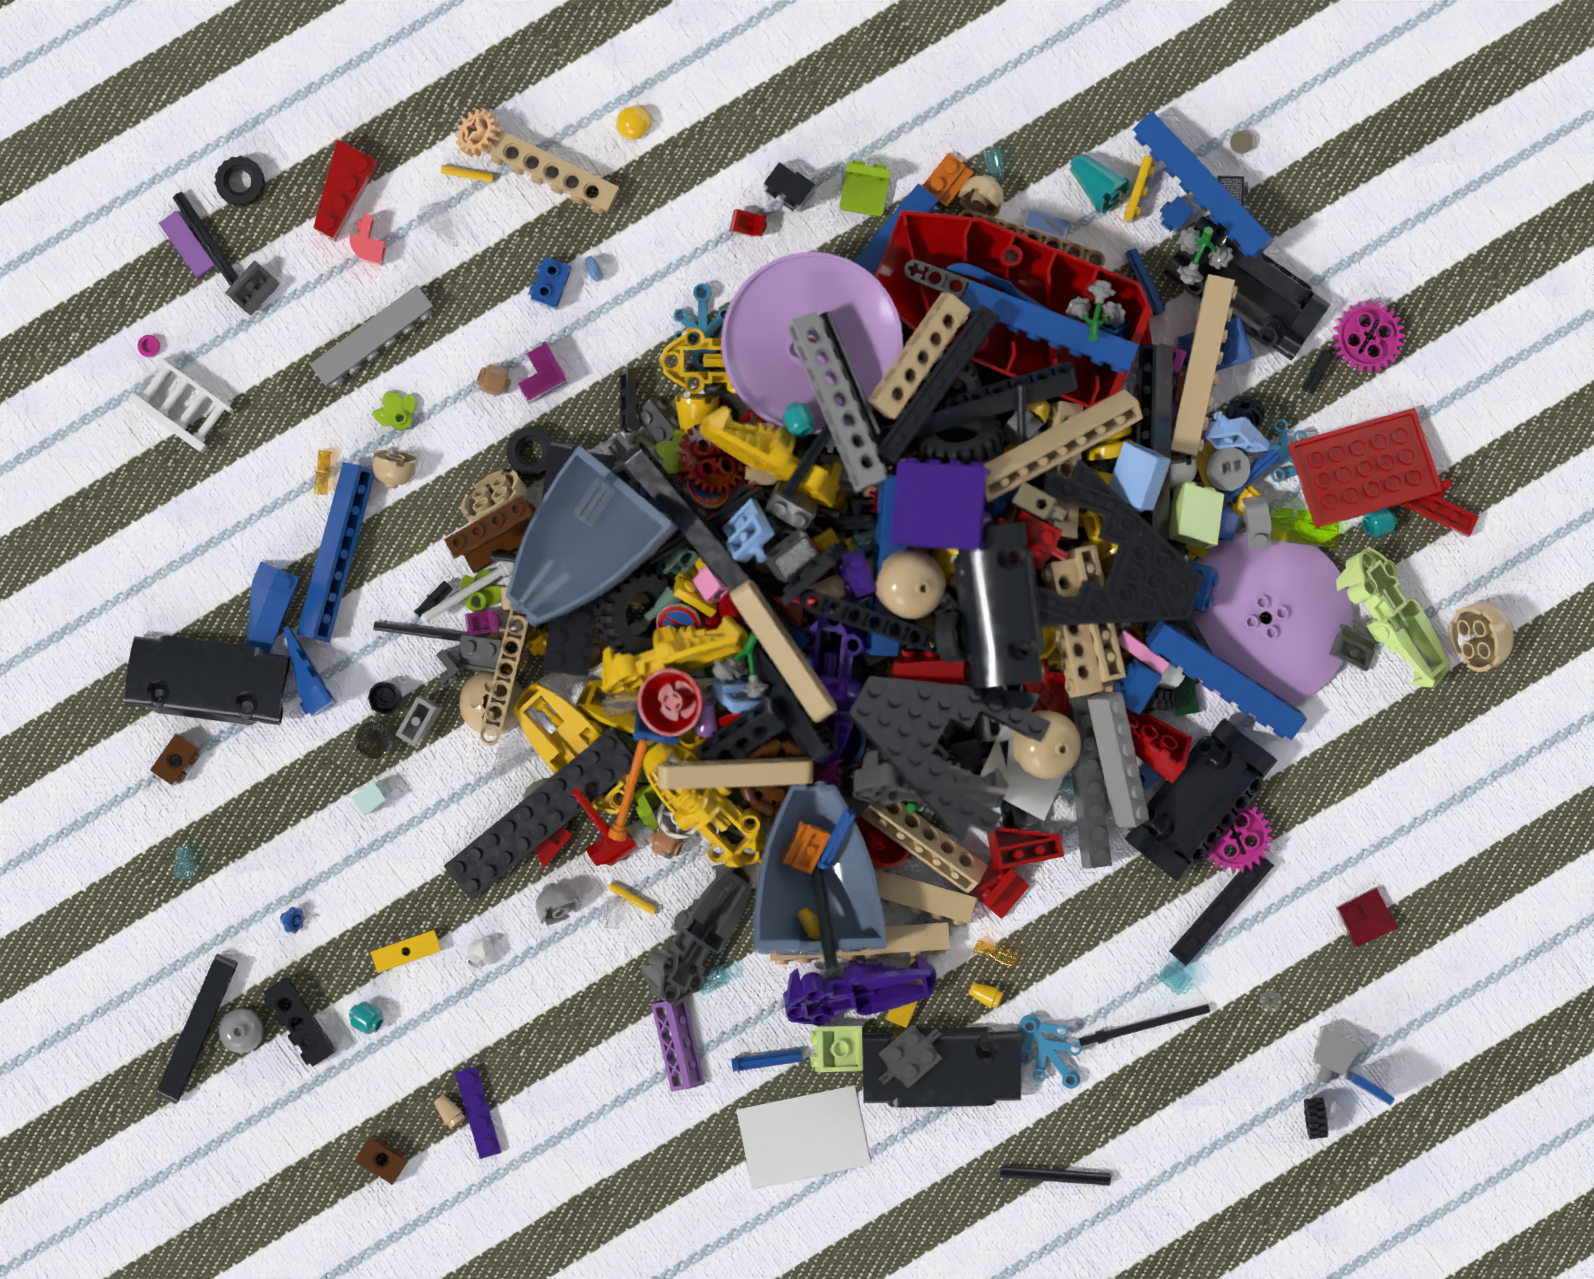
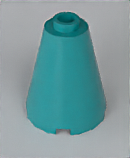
[1070,154,1131,214]

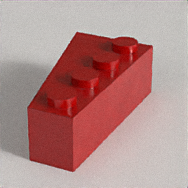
[313,139,379,242]
[1125,708,1193,783]

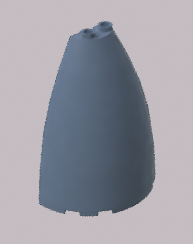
[506,445,678,627]
[753,781,887,955]

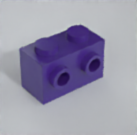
[836,548,877,603]

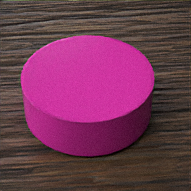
[137,335,161,358]

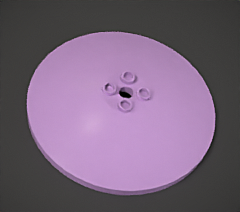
[721,252,903,434]
[1183,530,1353,704]

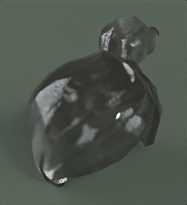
[355,720,402,759]

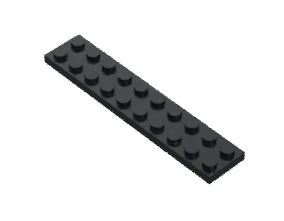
[543,450,616,677]
[444,727,635,901]

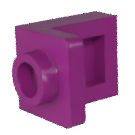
[465,609,501,636]

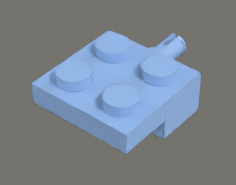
[1205,411,1270,453]
[722,498,774,563]
[711,675,773,713]

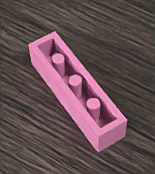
[1117,629,1170,675]

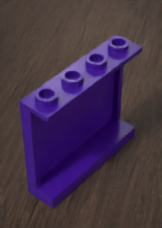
[890,458,991,551]

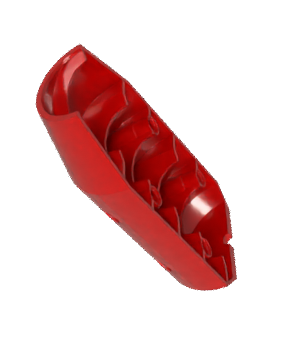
[875,210,1152,408]

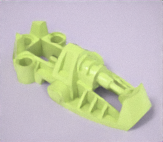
[1336,547,1450,688]

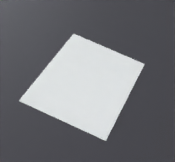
[980,683,1065,821]
[736,1085,871,1189]

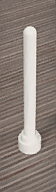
[421,561,514,622]

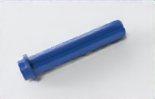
[1125,248,1166,316]
[1221,449,1280,504]
[816,808,856,870]
[731,1049,803,1073]

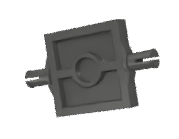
[878,1024,942,1088]

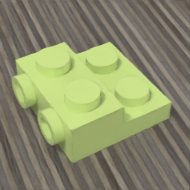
[810,1025,863,1072]

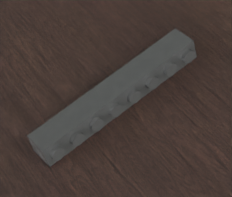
[1068,693,1112,869]

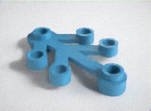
[674,283,728,371]
[1252,419,1307,483]
[1019,1014,1082,1089]

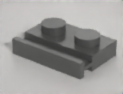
[1329,624,1378,671]
[458,635,503,673]

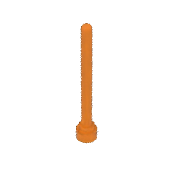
[608,739,647,841]

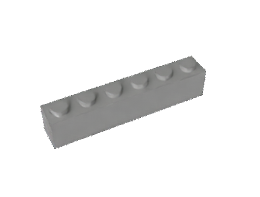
[310,285,435,388]
[1087,692,1149,827]

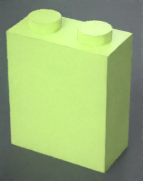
[1169,481,1224,549]

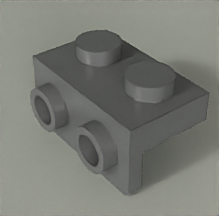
[225,260,280,316]
[636,395,680,443]

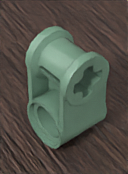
[655,543,698,584]

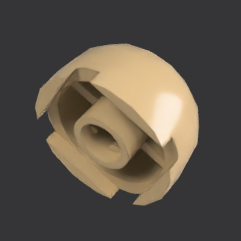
[958,175,1004,217]
[373,450,418,488]

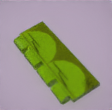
[1268,506,1339,549]

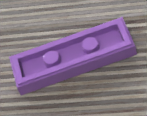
[158,210,216,278]

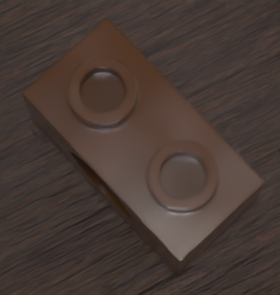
[150,733,200,786]
[355,1136,409,1185]

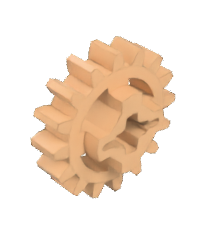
[455,109,501,157]

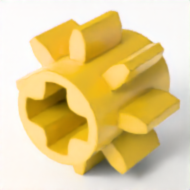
[525,628,548,656]

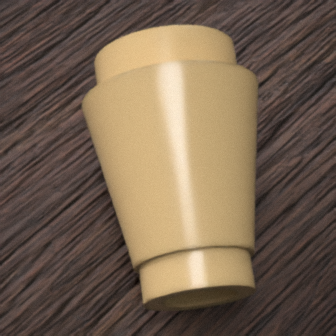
[434,1095,465,1129]

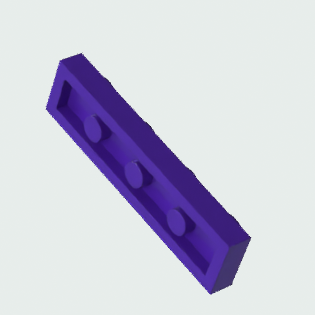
[455,1066,502,1159]

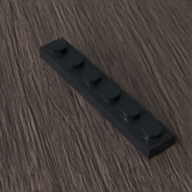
[1169,857,1275,966]

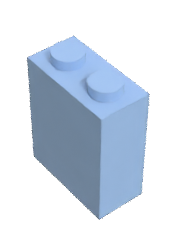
[1109,442,1171,512]

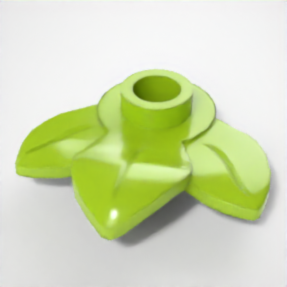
[373,391,416,431]
[655,429,698,474]
[460,569,503,612]

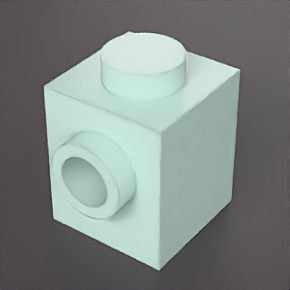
[351,781,388,815]

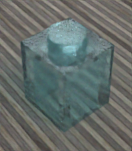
[1156,961,1193,996]

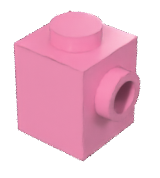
[692,566,731,602]

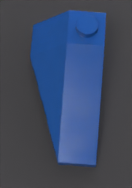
[246,562,302,653]
[284,626,337,717]

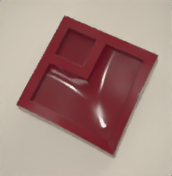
[1336,887,1399,948]

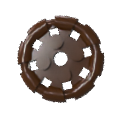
[740,738,818,817]

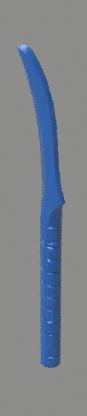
[945,262,1055,313]

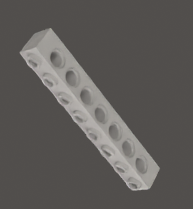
[786,311,887,493]

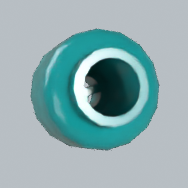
[782,402,816,437]
[1362,508,1397,538]
[349,1001,384,1035]

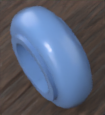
[585,256,603,282]

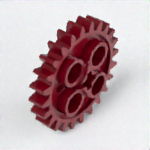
[676,423,745,494]

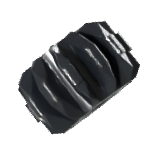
[1226,396,1265,427]

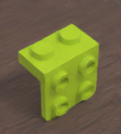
[840,160,891,217]
[634,785,663,831]

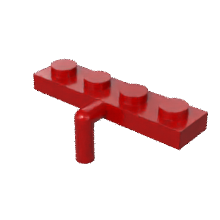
[1401,479,1479,538]

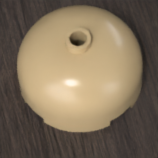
[461,470,528,524]
[876,549,945,619]
[1449,603,1514,672]
[1013,710,1081,779]

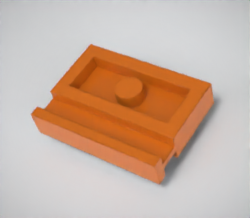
[922,152,974,208]
[781,821,831,874]

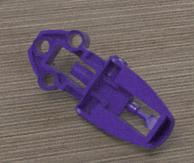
[803,608,867,764]
[782,954,936,1026]

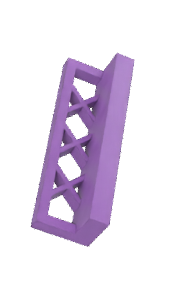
[651,1000,705,1092]

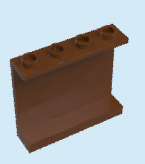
[444,495,537,574]

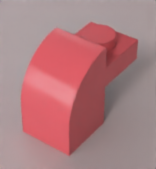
[349,214,387,266]

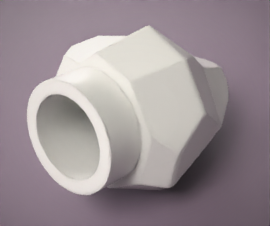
[465,937,493,970]

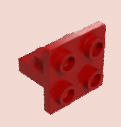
[969,861,1030,919]

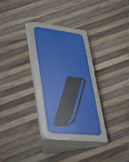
[1022,208,1070,240]

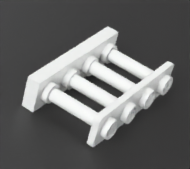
[128,357,234,454]

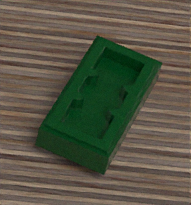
[1172,669,1199,716]

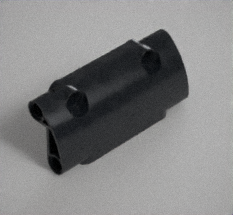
[1163,215,1331,361]
[954,522,1045,688]
[125,635,290,725]
[1124,718,1278,882]
[862,1026,1021,1108]

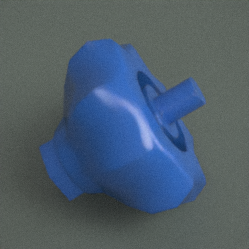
[280,907,305,934]

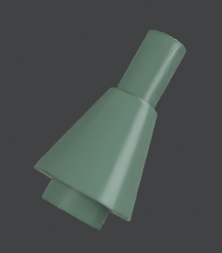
[644,586,682,622]

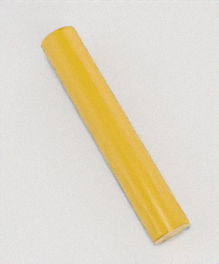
[440,165,494,183]
[608,882,657,915]

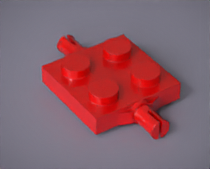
[996,509,1068,570]
[1023,658,1069,717]

